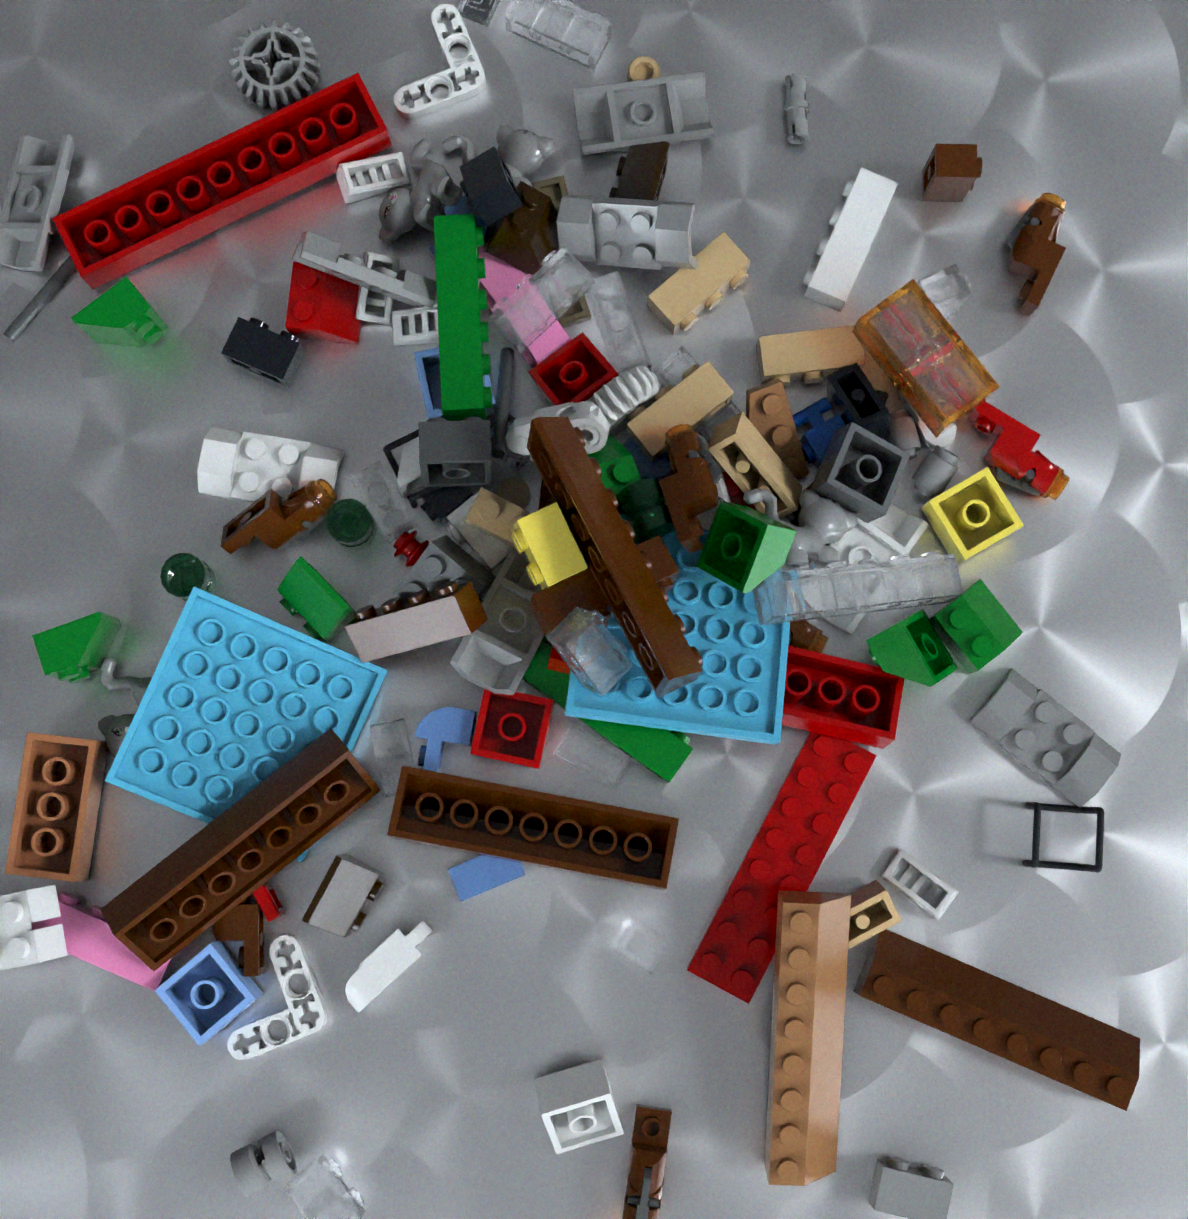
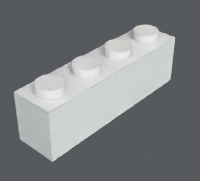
[803,167,898,312]

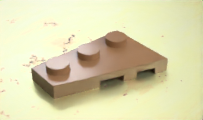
[746,378,809,479]

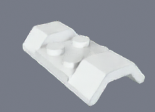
[197,427,345,516]
[794,502,929,635]

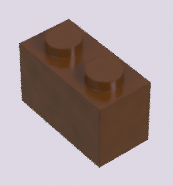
[922,144,982,202]

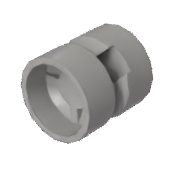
[230,1130,297,1197]

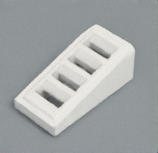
[336,152,412,204]
[355,252,400,325]
[392,304,439,346]
[880,848,959,920]

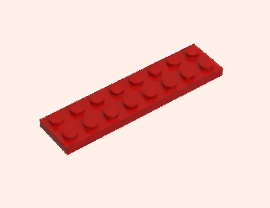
[686,731,877,1004]

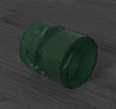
[617,478,675,543]
[326,498,377,550]
[160,553,216,602]

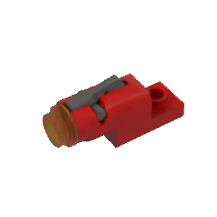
[967,400,1070,500]

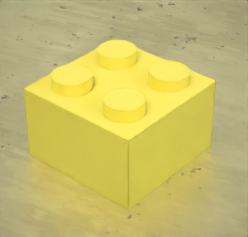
[921,467,1024,566]
[510,502,588,590]

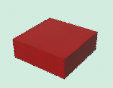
[253,883,286,922]

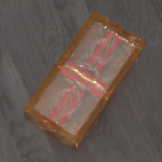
[852,279,1000,438]

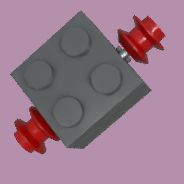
[393,530,496,604]

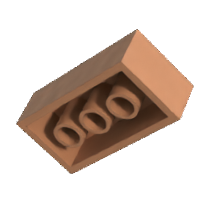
[5,732,108,882]

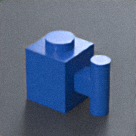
[792,397,846,469]

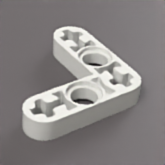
[394,4,486,120]
[227,934,328,1060]

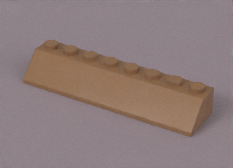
[765,891,851,1186]

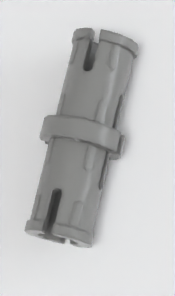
[783,73,810,144]

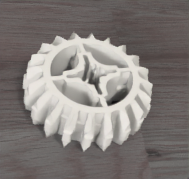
[586,365,663,436]

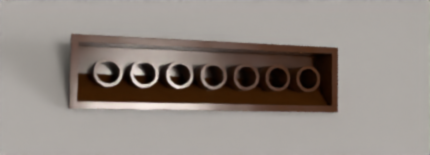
[527,417,703,698]
[100,728,381,971]
[387,765,679,890]
[853,929,1140,1111]

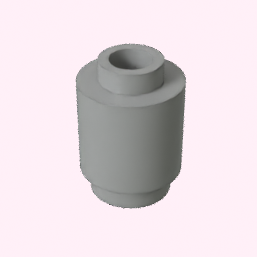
[883,410,922,461]
[912,445,960,498]

